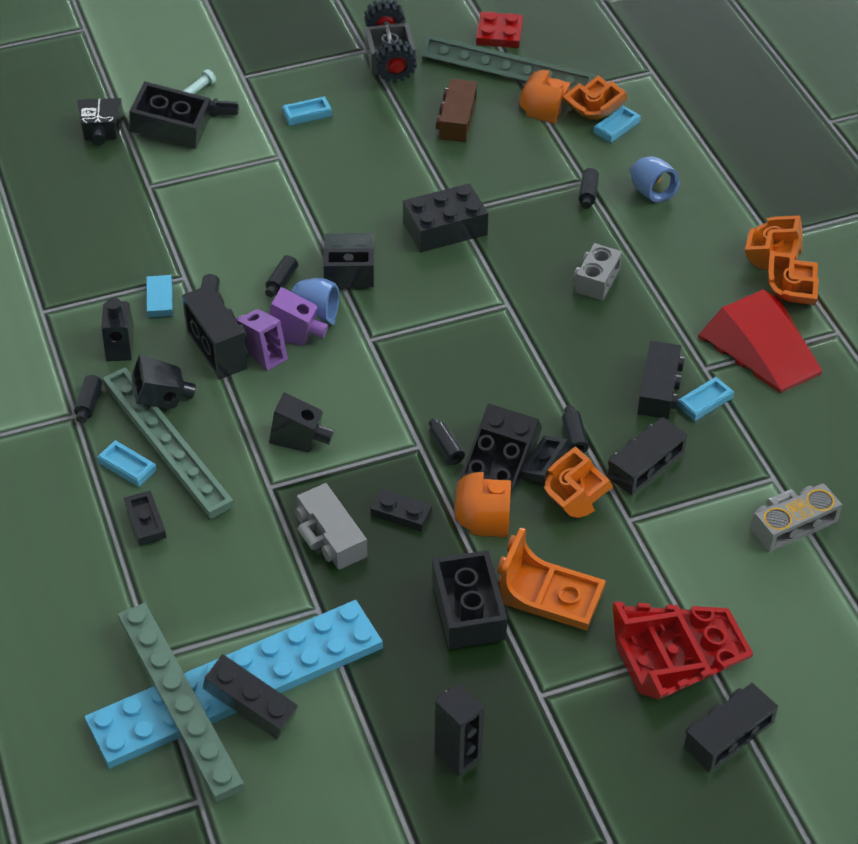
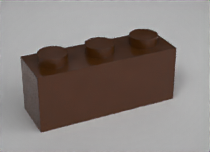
[436,79,477,142]

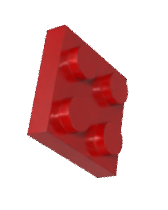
[476,12,523,48]

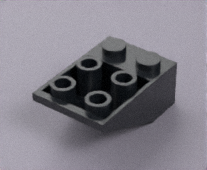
[323,233,374,288]
[460,403,542,495]

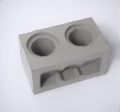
[573,243,622,301]

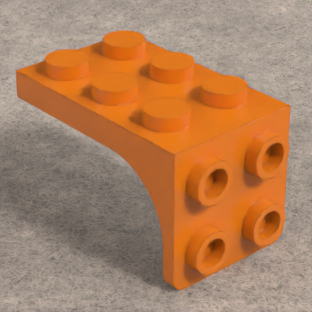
[497,527,606,631]

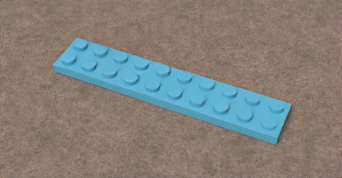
[84,600,383,769]

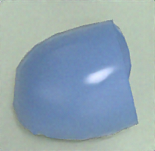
[629,156,680,202]
[291,278,339,326]

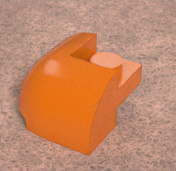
[519,70,571,124]
[563,75,627,120]
[745,216,803,270]
[768,251,819,305]
[544,446,613,518]
[454,472,511,538]

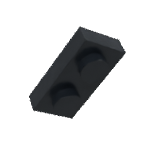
[520,435,570,483]
[370,489,432,532]
[124,490,167,546]

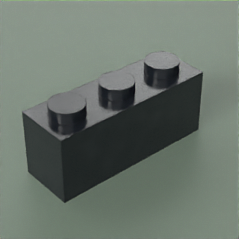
[637,340,685,419]
[607,417,687,495]
[203,654,298,740]
[684,683,778,772]
[434,684,484,775]

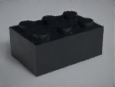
[129,81,211,149]
[403,183,489,253]
[182,285,249,380]
[432,550,508,649]

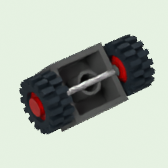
[364,0,417,83]

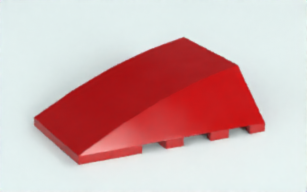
[698,289,822,393]
[612,601,753,699]

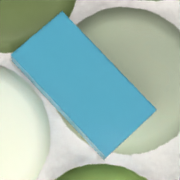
[282,97,332,126]
[593,106,641,143]
[147,275,173,318]
[677,377,734,421]
[97,440,157,487]

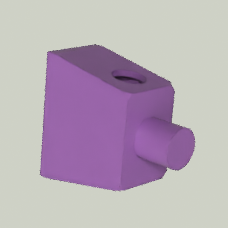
[270,287,328,346]
[236,309,288,371]

